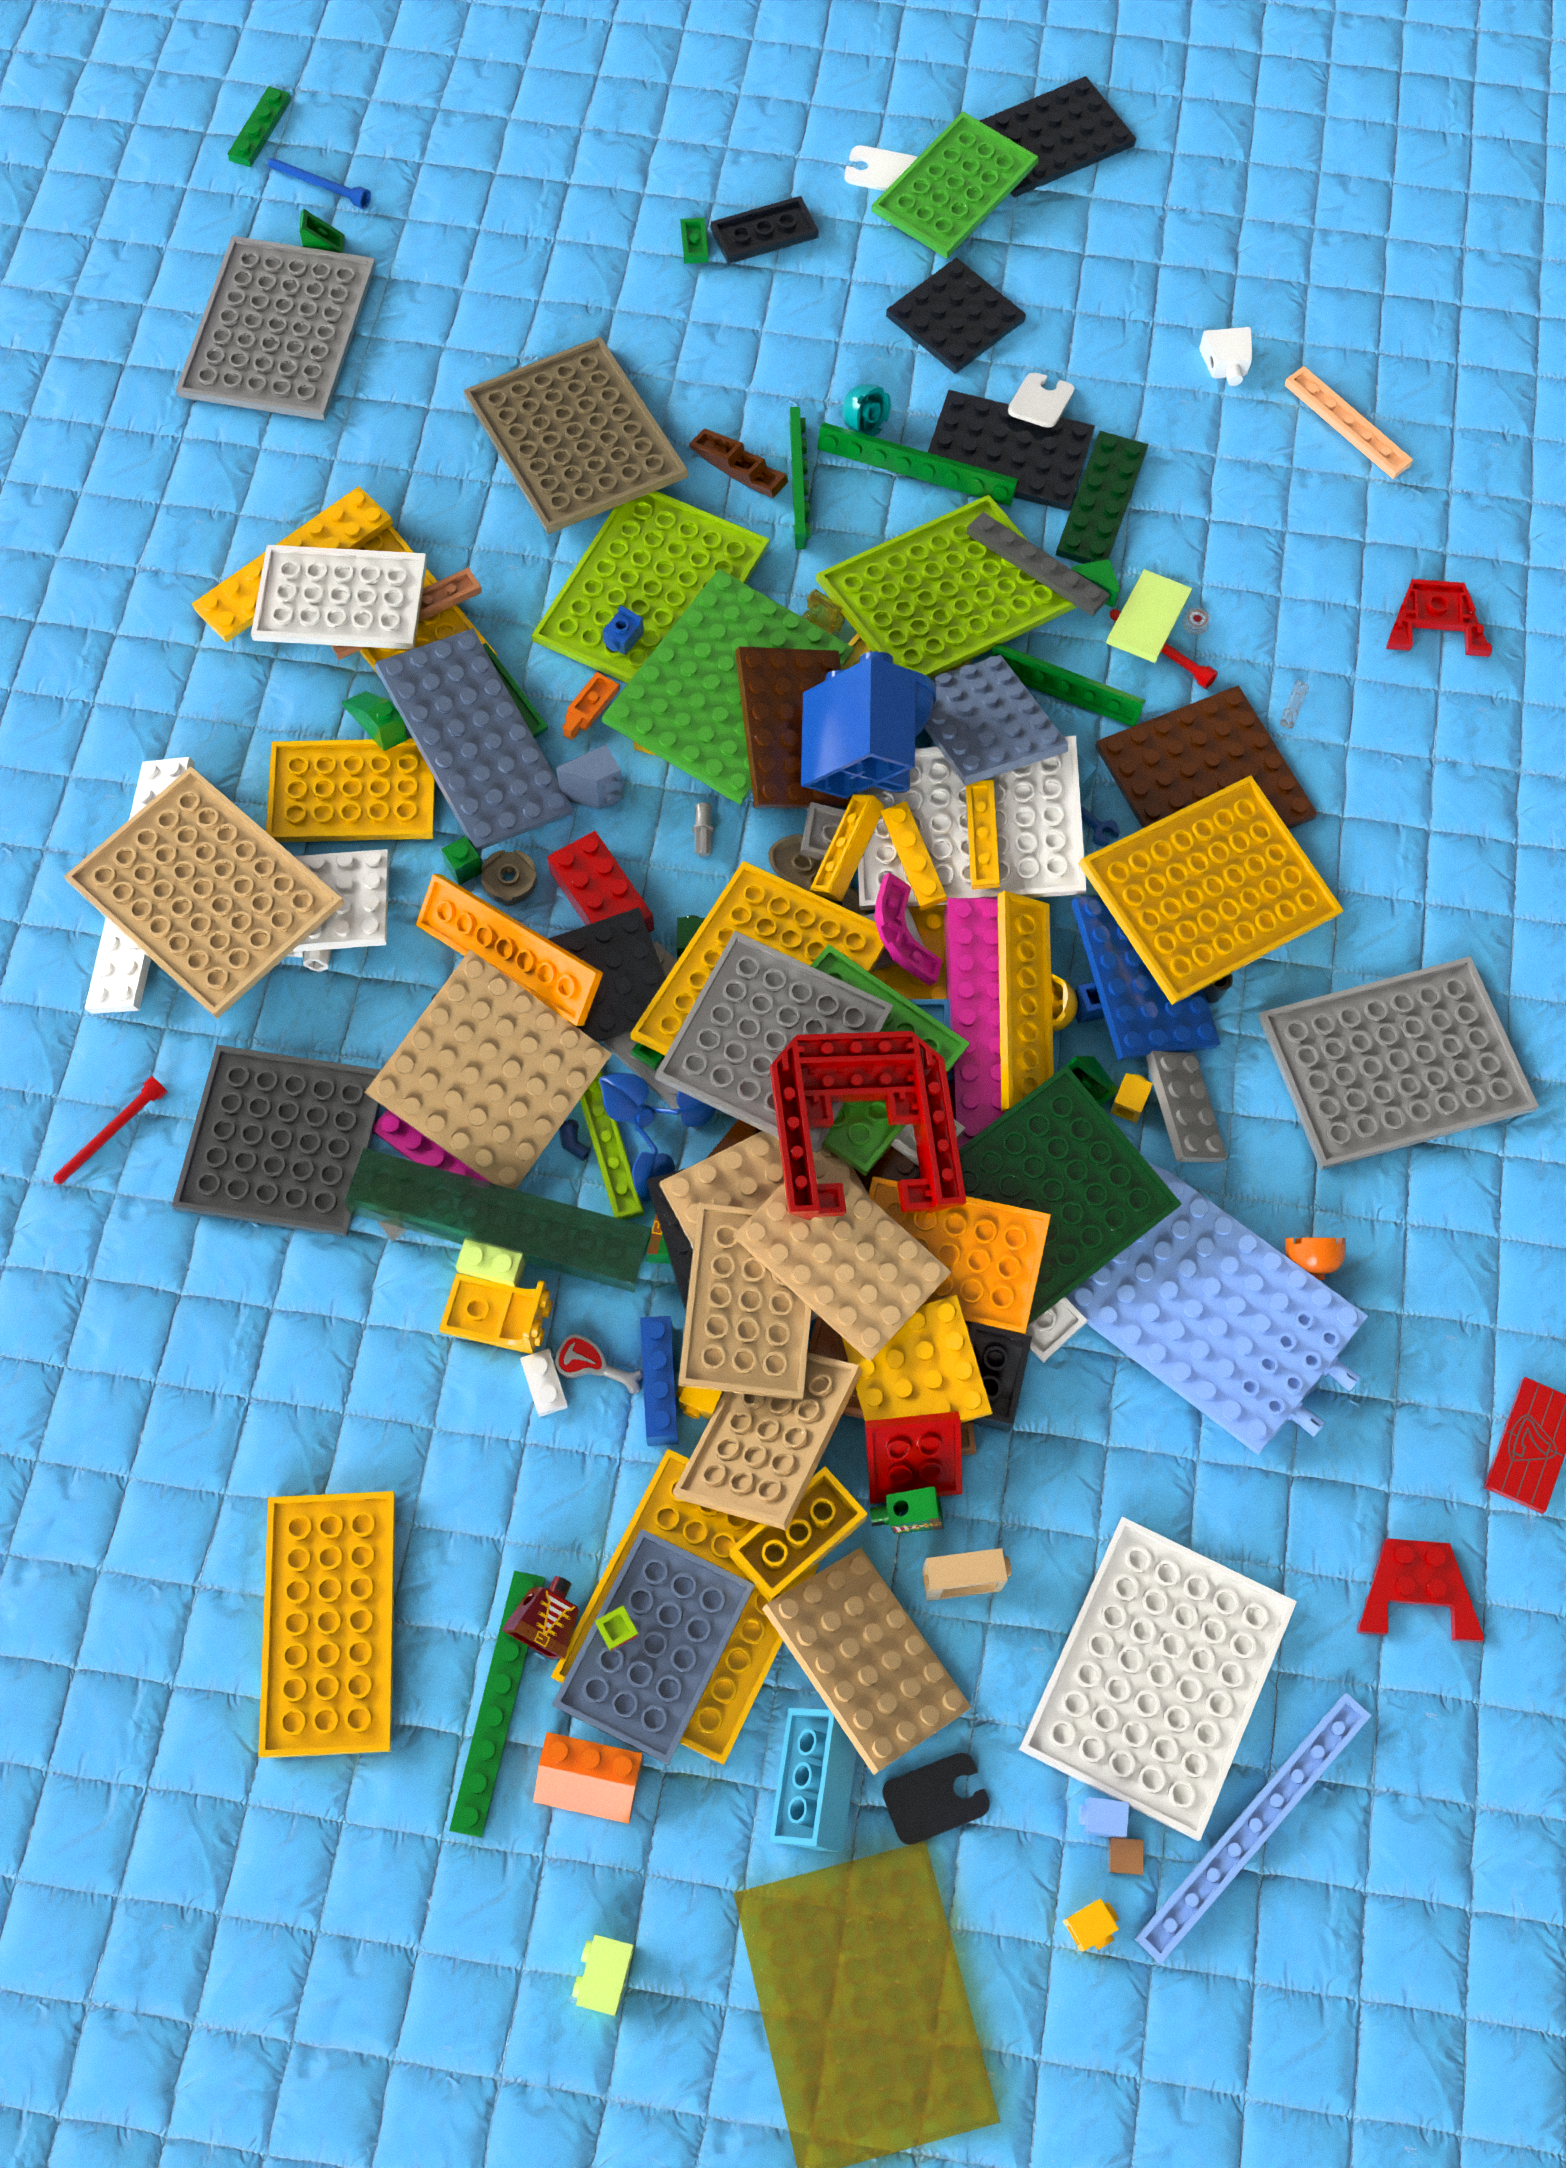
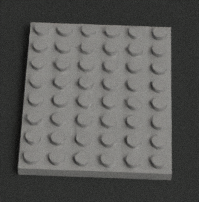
[176,236,376,421]
[1258,956,1539,1171]

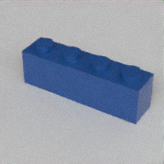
[640,1316,678,1446]

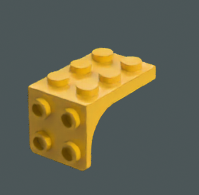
[439,1273,553,1354]

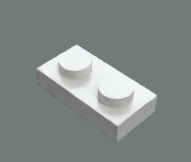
[520,1349,568,1417]

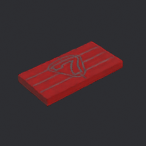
[1483,1377,1566,1514]

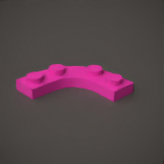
[874,872,943,986]

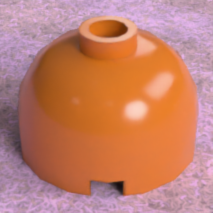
[1285,1238,1346,1280]

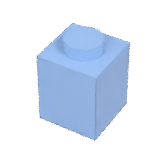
[1078,1797,1129,1838]

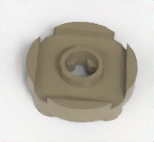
[481,850,538,906]

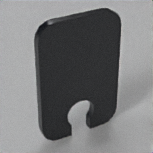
[882,1753,990,1845]

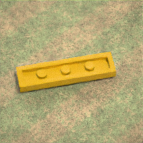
[966,780,1000,890]
[880,801,947,910]

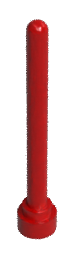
[1109,609,1218,689]
[53,1076,168,1184]

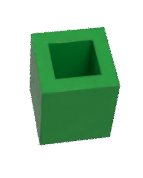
[441,836,482,886]

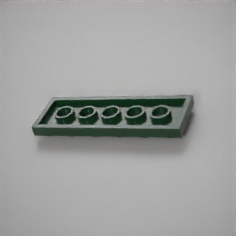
[1055,431,1149,564]

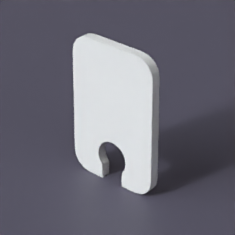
[845,145,918,191]
[1008,373,1074,427]

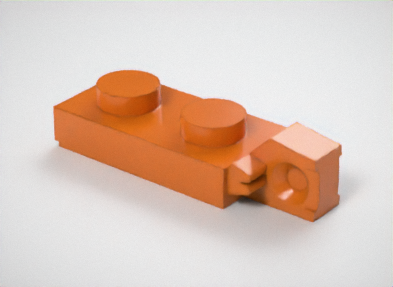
[562,672,620,740]

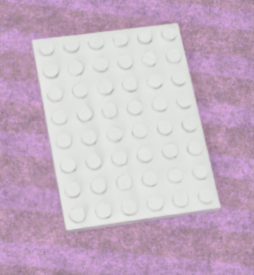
[857,736,1086,910]
[1019,1517,1297,1841]

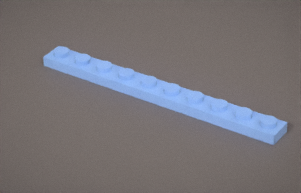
[1134,1692,1372,1964]

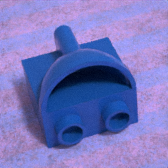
[801,651,936,799]

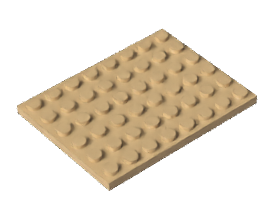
[64,767,344,1019]

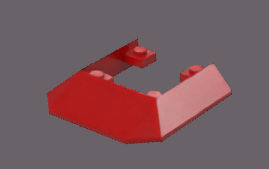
[770,1031,967,1221]

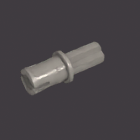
[692,803,714,857]

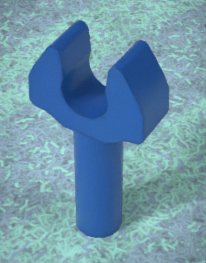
[1081,805,1120,847]

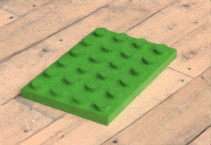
[872,111,1038,259]

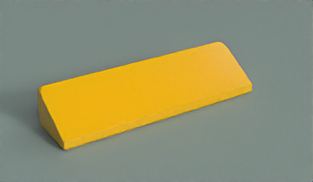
[810,794,884,901]

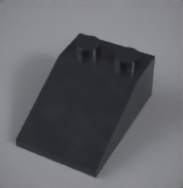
[967,1322,1032,1432]

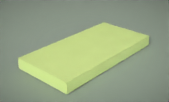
[1106,569,1192,663]

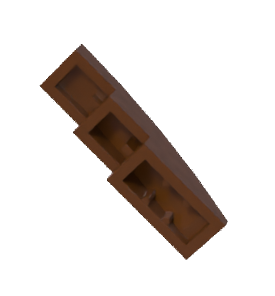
[689,428,788,498]

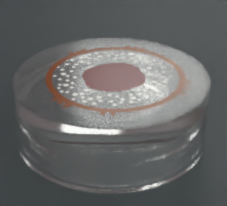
[1182,607,1210,635]

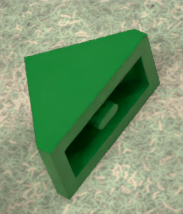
[299,209,345,253]
[1072,559,1120,608]
[1067,1056,1118,1106]

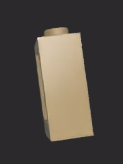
[922,1548,1011,1601]

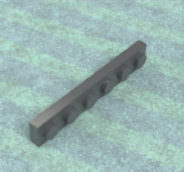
[966,512,1110,617]

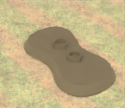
[768,834,868,916]

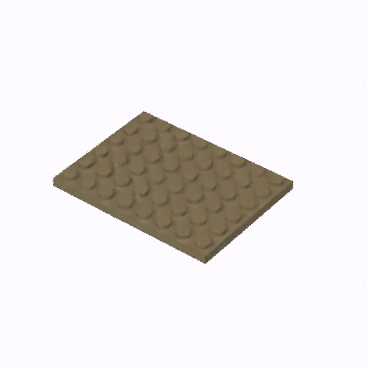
[463,336,689,534]

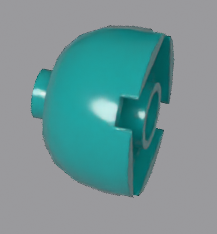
[842,384,891,437]

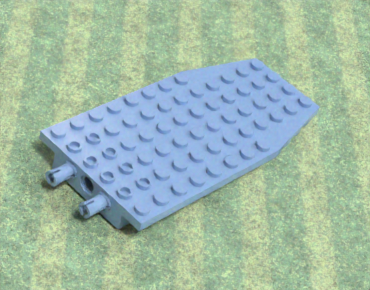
[1066,1163,1368,1455]

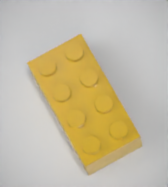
[729,1466,868,1602]

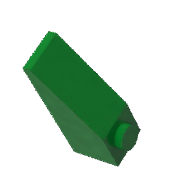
[342,691,407,751]

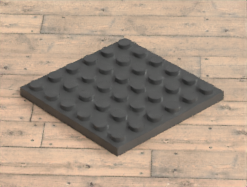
[172,1045,381,1237]

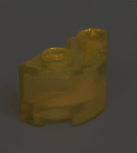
[802,589,845,635]

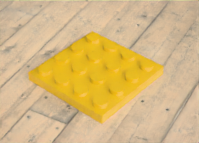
[842,1295,993,1423]

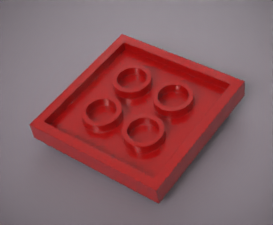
[865,1411,963,1504]

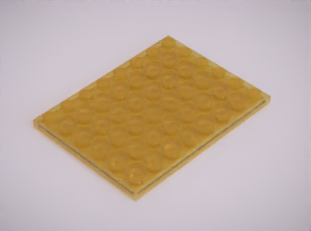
[733,1841,1000,2168]

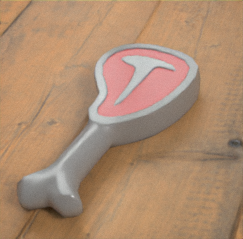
[555,1334,643,1394]

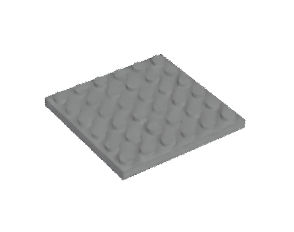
[655,931,893,1153]

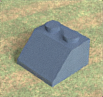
[556,744,624,809]

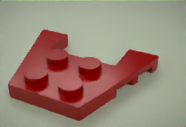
[1386,579,1492,657]
[1357,1538,1484,1643]

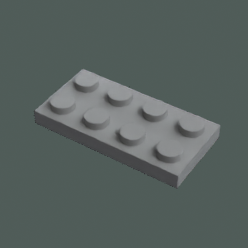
[1145,1051,1227,1163]

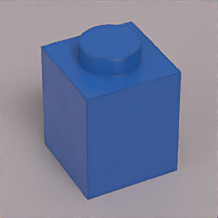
[1075,982,1105,1024]

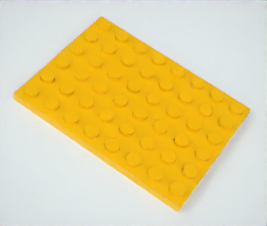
[1078,775,1344,1005]
[630,861,886,1055]
[551,1449,822,1766]

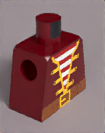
[502,1576,579,1659]

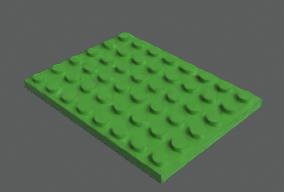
[602,569,854,805]

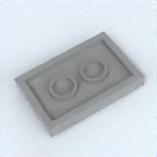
[800,802,858,870]

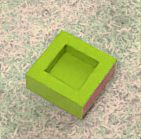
[595,1605,639,1652]

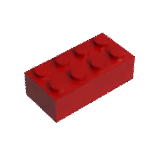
[547,831,654,933]

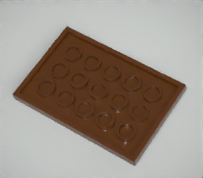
[735,646,852,809]

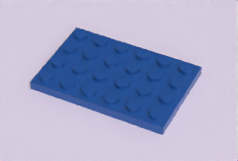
[1071,895,1221,1061]

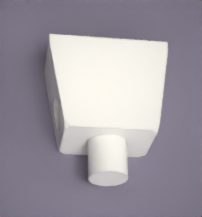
[1199,327,1252,386]

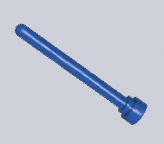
[267,158,371,209]

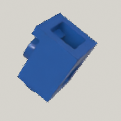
[602,605,644,655]

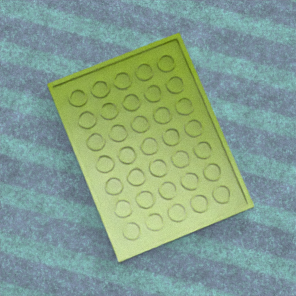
[531,491,770,683]
[816,495,1077,679]

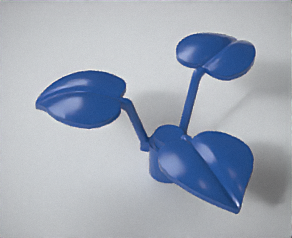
[599,1073,716,1202]

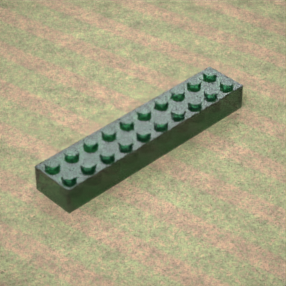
[344,1148,652,1293]

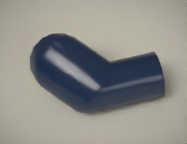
[559,1119,591,1161]

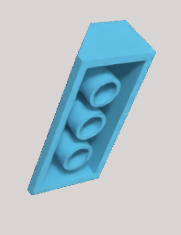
[769,1708,857,1853]

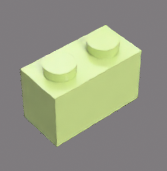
[455,1239,526,1287]
[572,1934,635,2016]

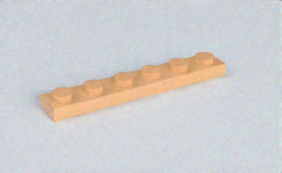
[1285,366,1413,479]

